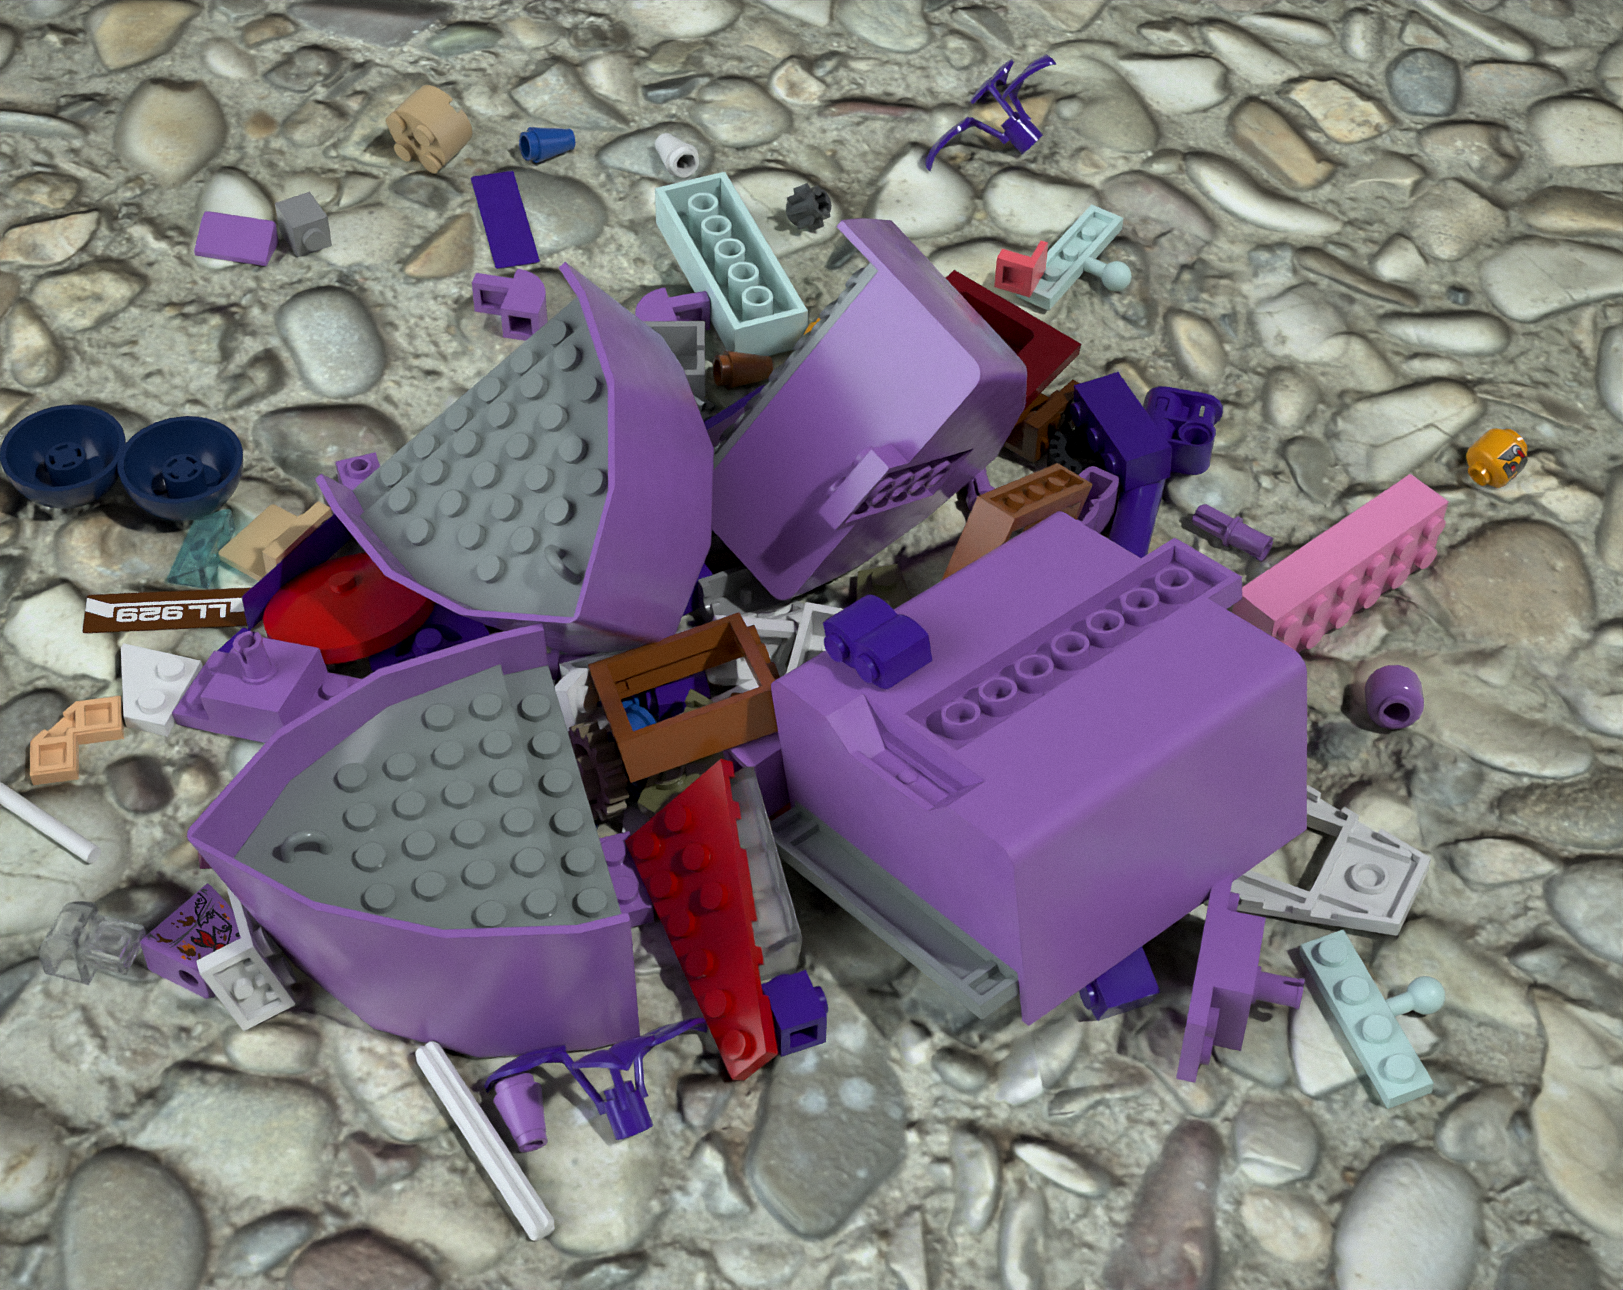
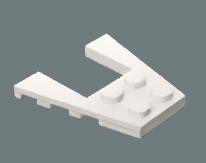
[1204,785,1431,936]

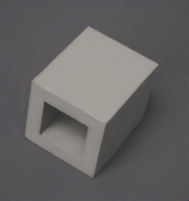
[275,192,332,258]

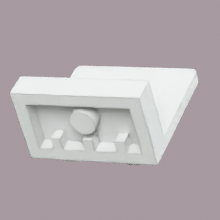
[196,888,297,1031]

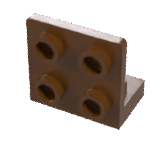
[1003,379,1080,464]

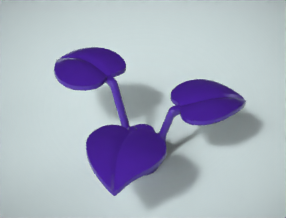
[925,54,1056,172]
[484,1018,707,1140]

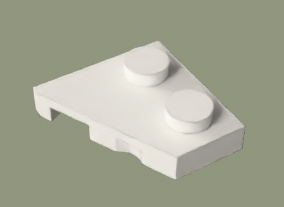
[121,643,203,737]

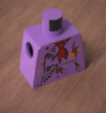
[140,883,241,999]

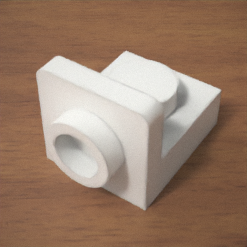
[555,667,611,733]

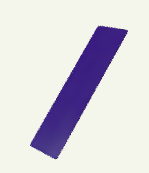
[471,171,540,269]
[242,513,353,630]

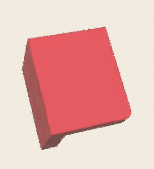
[994,240,1048,297]

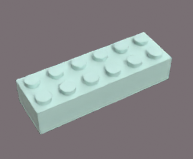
[655,172,808,356]

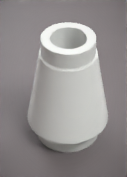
[655,133,699,178]

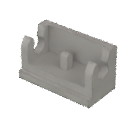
[698,564,791,623]

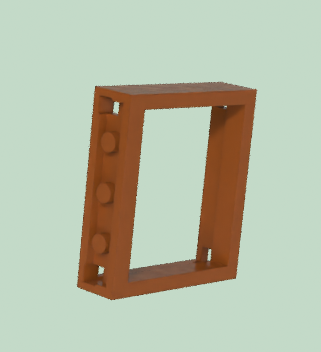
[941,463,1093,581]
[588,612,780,783]

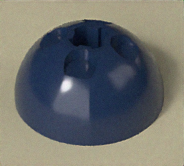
[0,404,126,509]
[117,416,244,521]

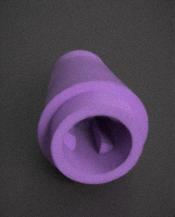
[493,1073,548,1152]

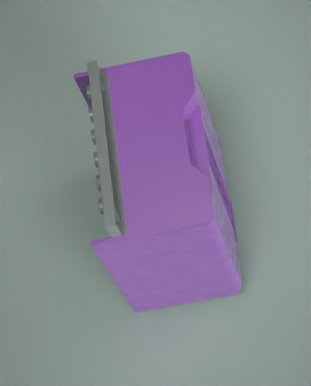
[759,511,1307,1026]

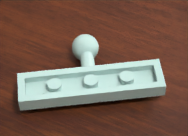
[1016,204,1132,311]
[1299,929,1445,1109]

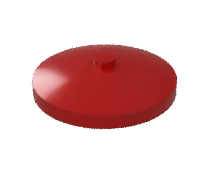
[263,553,436,664]

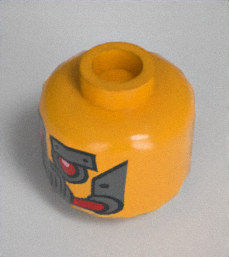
[1466,428,1528,488]

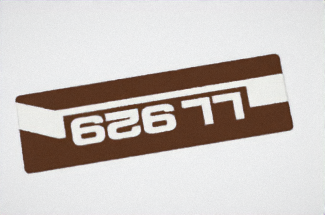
[82,587,252,633]

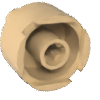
[386,85,472,174]

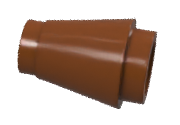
[713,351,773,390]

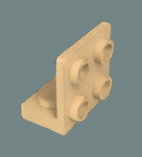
[218,501,332,581]

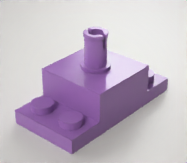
[172,631,361,743]
[1176,873,1305,1083]

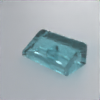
[167,509,235,589]

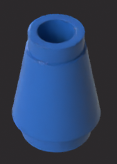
[519,127,576,163]

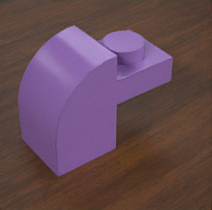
[472,268,548,341]
[635,287,710,330]

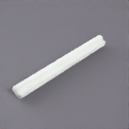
[415,1041,555,1241]

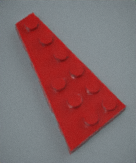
[625,759,778,1081]

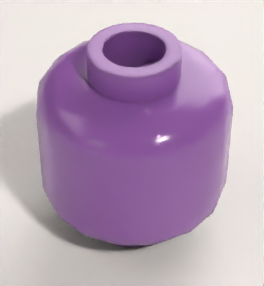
[1365,665,1424,730]

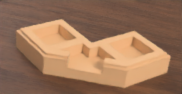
[30,696,124,785]

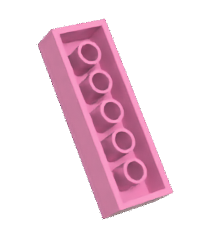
[1232,474,1449,653]

